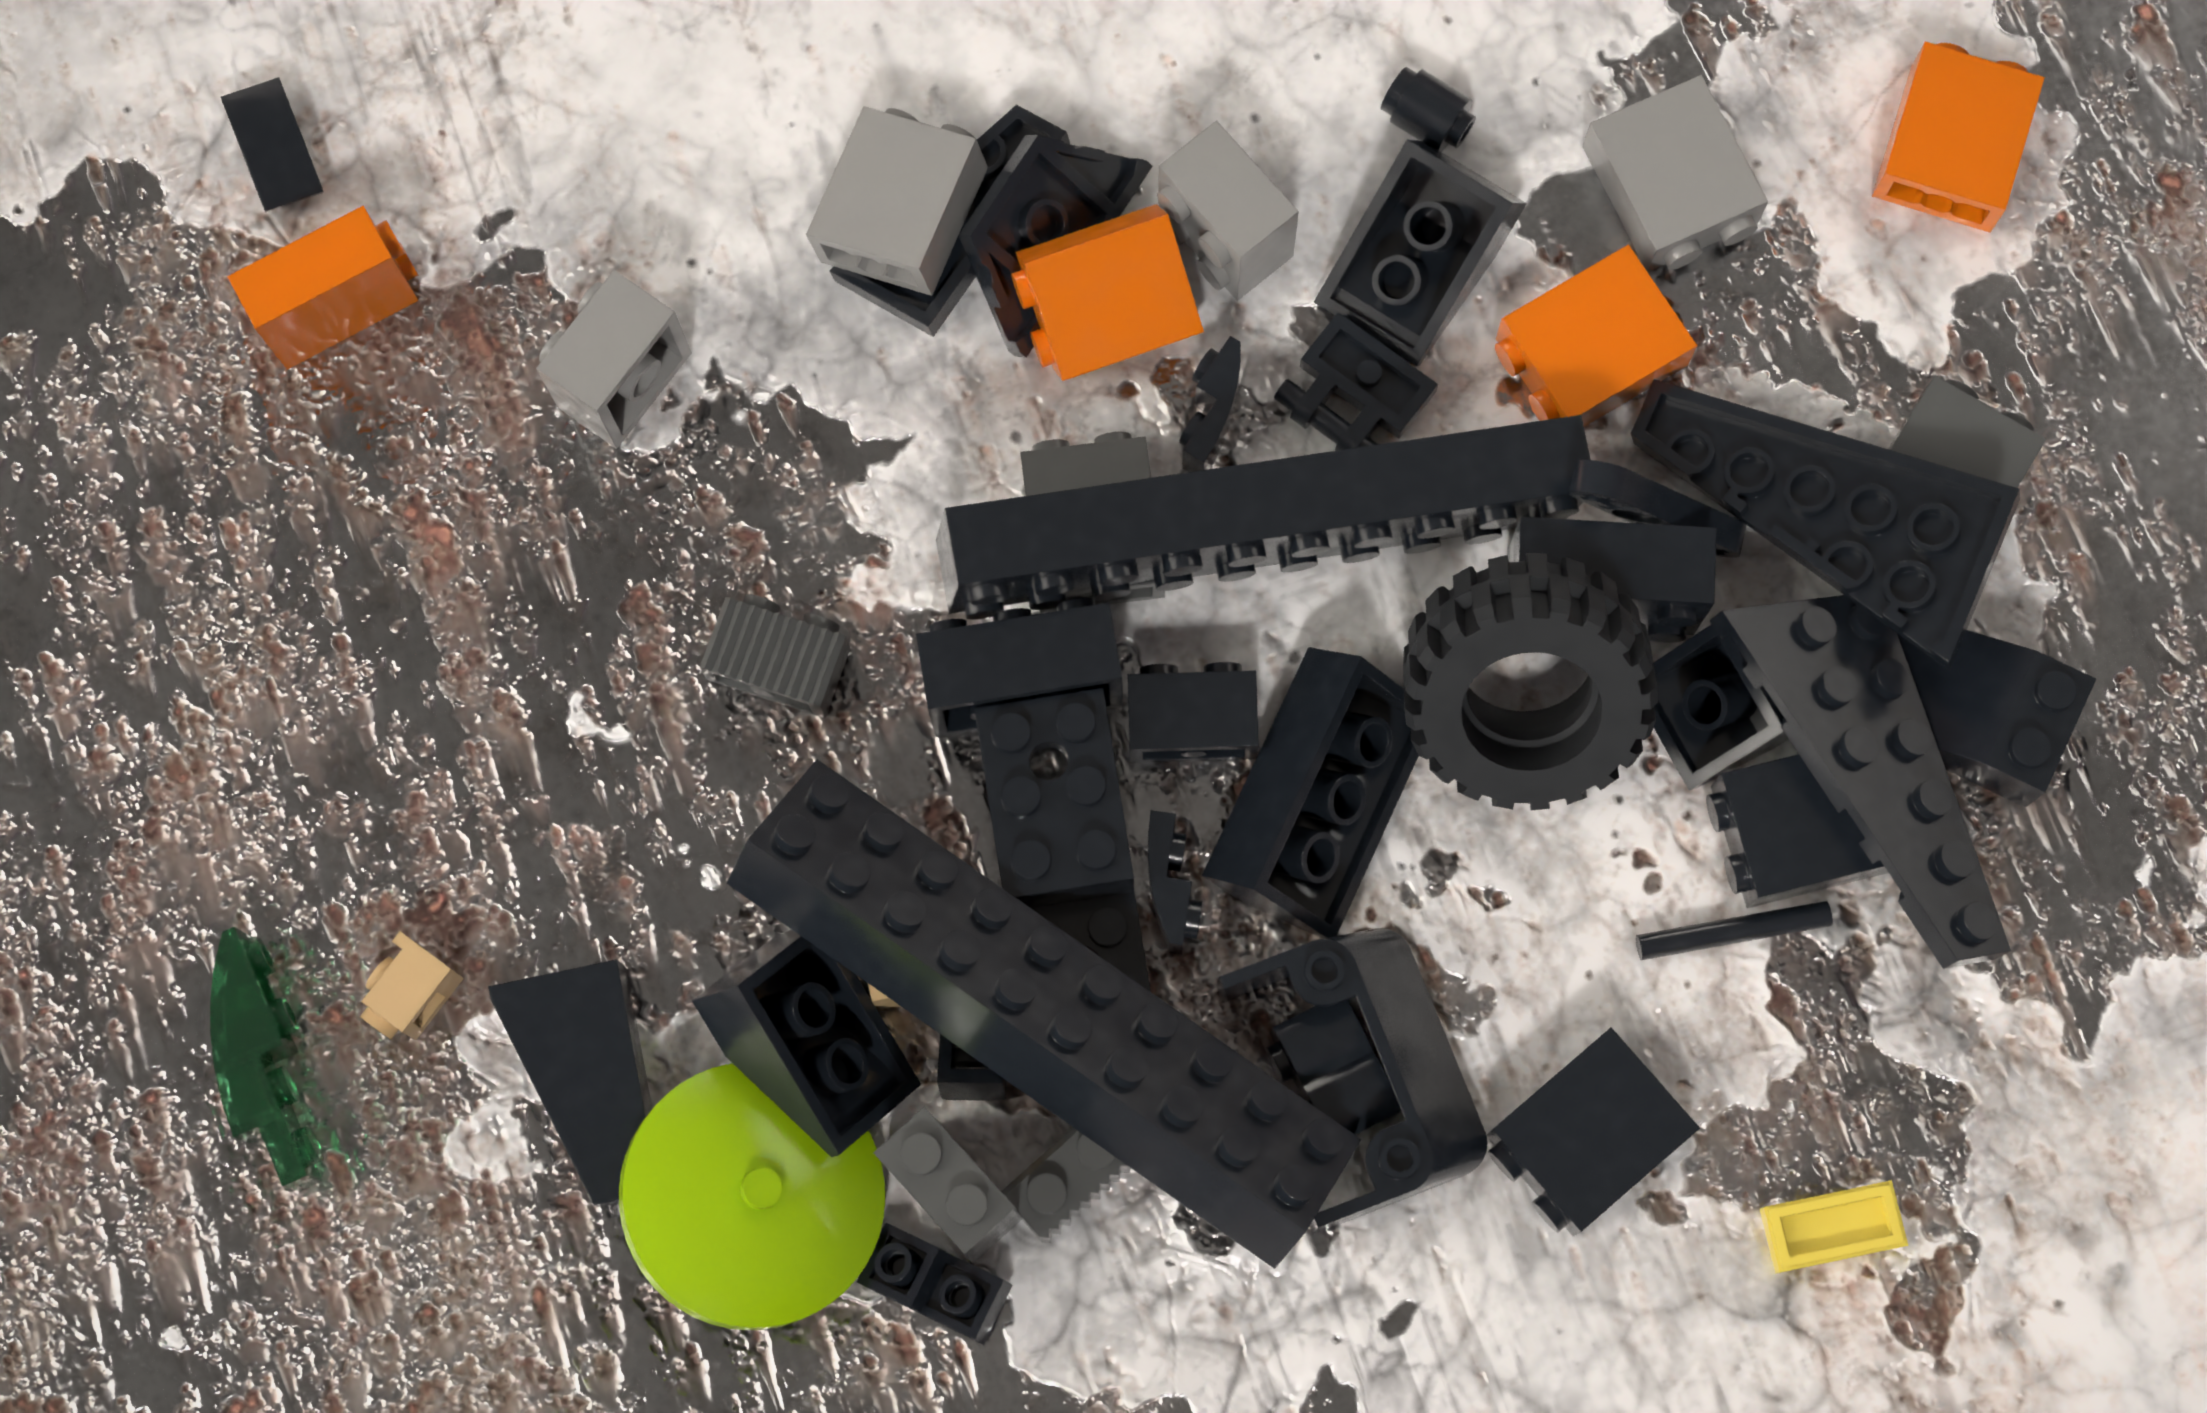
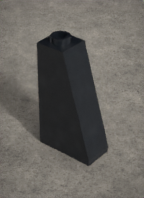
[488,959,652,1218]

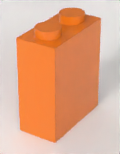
[1872,41,2045,233]
[1011,204,1204,381]
[227,205,419,370]
[1495,244,1697,427]

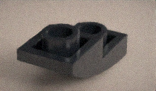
[221,77,324,213]
[1179,336,1241,472]
[1148,810,1203,955]
[857,1223,1013,1345]

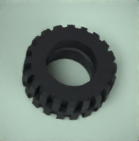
[1403,553,1658,810]

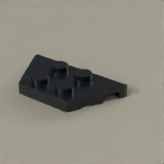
[959,135,1153,358]

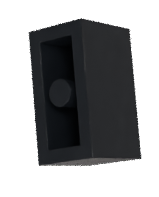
[1127,662,1259,763]

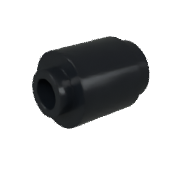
[1380,67,1476,152]

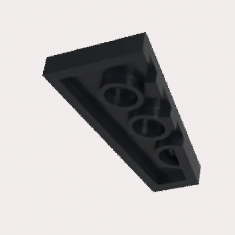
[829,104,1070,337]

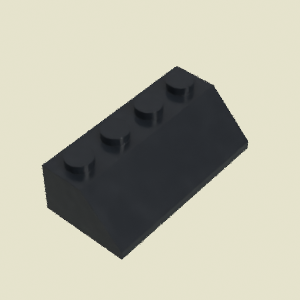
[1202,647,1419,939]

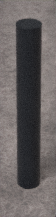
[1636,901,1833,961]

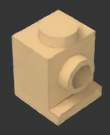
[360,931,464,1040]

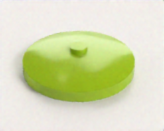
[619,1063,885,1330]

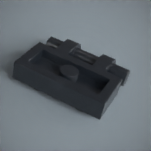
[1274,312,1438,451]

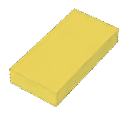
[1759,1180,1909,1274]

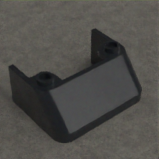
[1217,928,1488,1235]

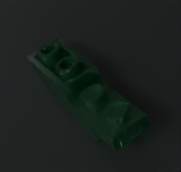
[210,927,324,1192]

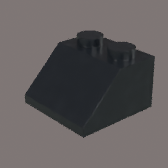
[1654,624,1789,791]

